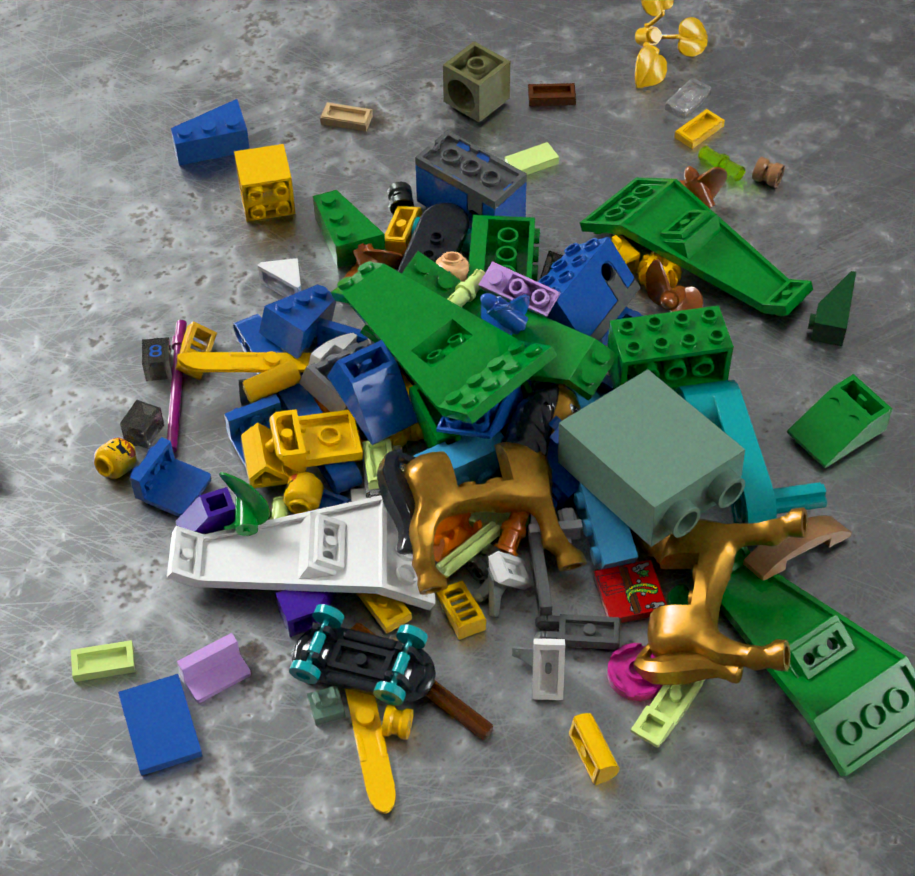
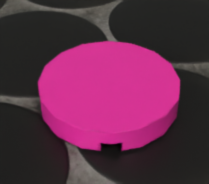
[607,643,663,701]

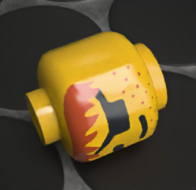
[94,437,137,479]
[283,472,324,514]

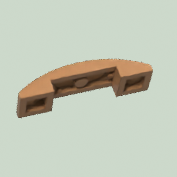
[743,515,851,581]

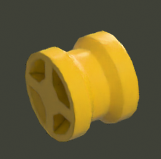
[382,705,413,740]

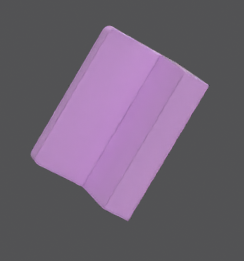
[177,633,251,703]

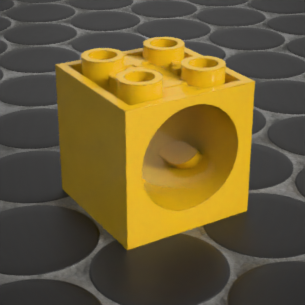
[234,144,296,222]

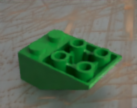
[787,374,892,468]

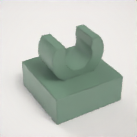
[307,686,346,726]

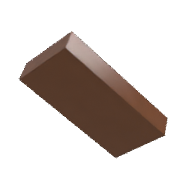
[528,83,576,106]

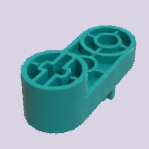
[675,380,827,524]

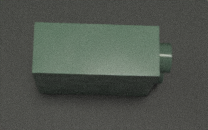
[558,370,745,547]

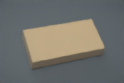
[320,102,373,131]

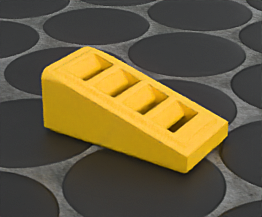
[175,321,217,380]
[435,580,486,640]

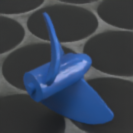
[480,293,530,335]

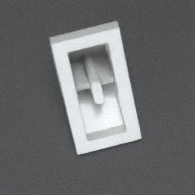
[258,258,301,297]

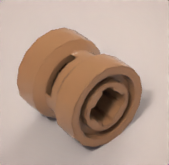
[752,156,785,188]

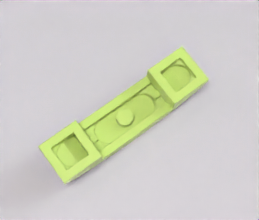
[630,679,706,748]

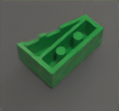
[313,190,386,268]

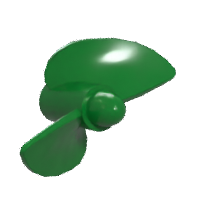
[219,472,272,536]

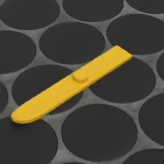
[177,351,311,373]
[345,688,396,814]

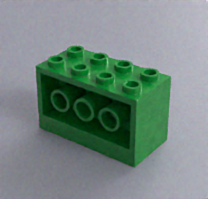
[467,215,540,291]
[607,305,734,391]

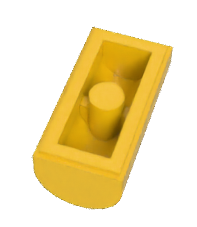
[385,206,422,254]
[243,360,301,403]
[569,713,620,785]

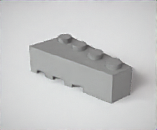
[299,339,399,412]

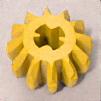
[637,251,682,290]

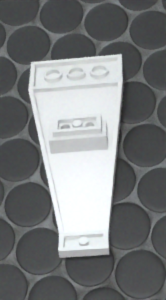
[167,495,435,610]

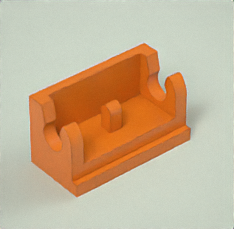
[433,513,482,562]

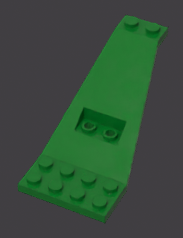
[579,177,813,316]
[360,251,618,401]
[330,261,557,424]
[692,546,915,777]

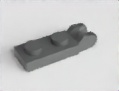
[534,614,620,650]

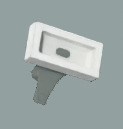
[472,551,534,618]
[512,638,565,700]

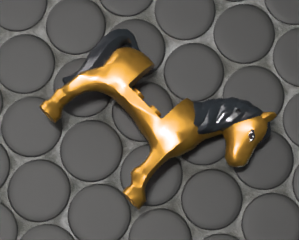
[377,383,587,595]

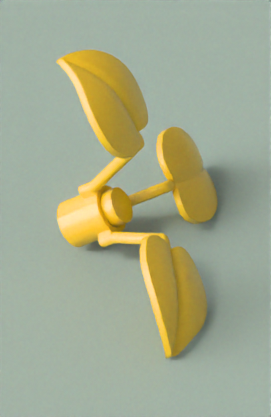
[635,0,708,88]

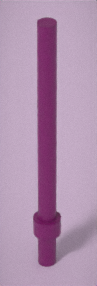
[167,320,187,453]

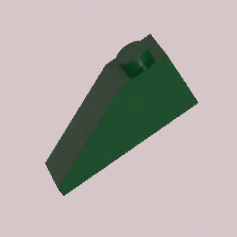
[807,271,856,346]

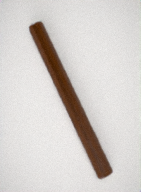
[350,623,493,740]

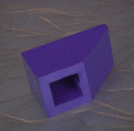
[175,487,235,534]
[276,590,336,637]

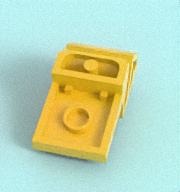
[241,409,363,489]

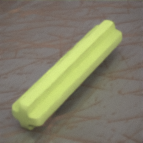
[436,521,501,578]

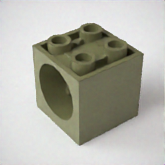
[443,41,511,122]

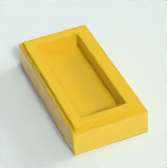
[674,109,725,149]

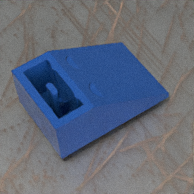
[327,340,418,445]
[436,385,523,439]

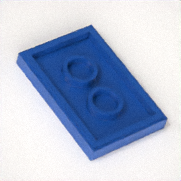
[118,674,203,776]

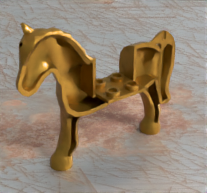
[630,507,808,685]

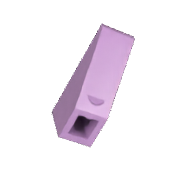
[479,262,561,317]

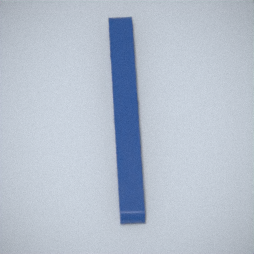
[233,313,363,494]

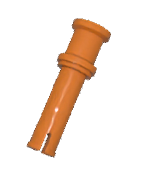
[494,511,530,557]

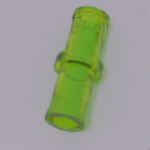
[698,145,746,181]

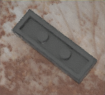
[528,532,553,616]

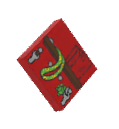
[593,560,667,623]

